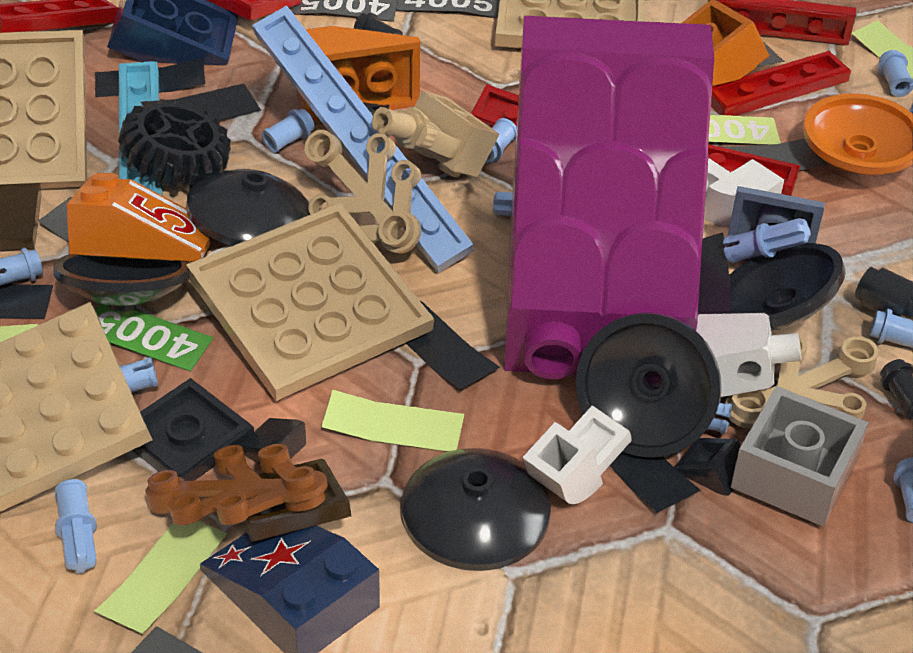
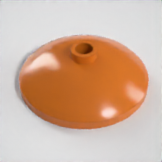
[803,93,913,176]

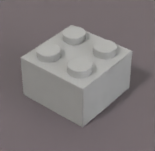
[731,386,869,527]

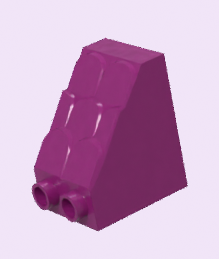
[504,16,714,384]

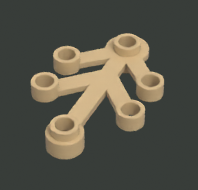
[304,130,421,254]
[725,336,879,429]

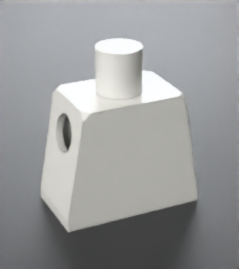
[696,313,801,397]

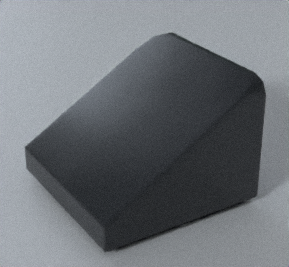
[239,418,306,464]
[675,438,741,496]

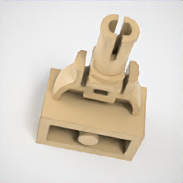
[372,90,500,177]

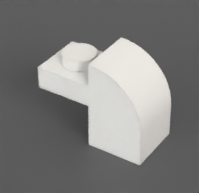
[704,158,784,227]
[522,406,632,504]

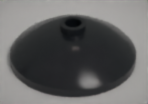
[186,169,310,246]
[722,243,846,331]
[53,254,190,312]
[576,312,722,457]
[402,448,551,571]

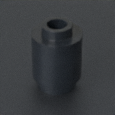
[855,267,913,320]

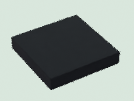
[132,378,254,481]

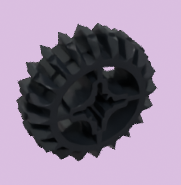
[118,99,231,191]

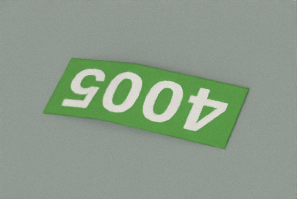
[95,304,214,372]

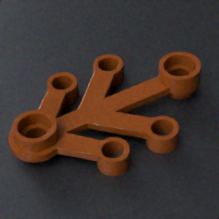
[145,444,328,526]

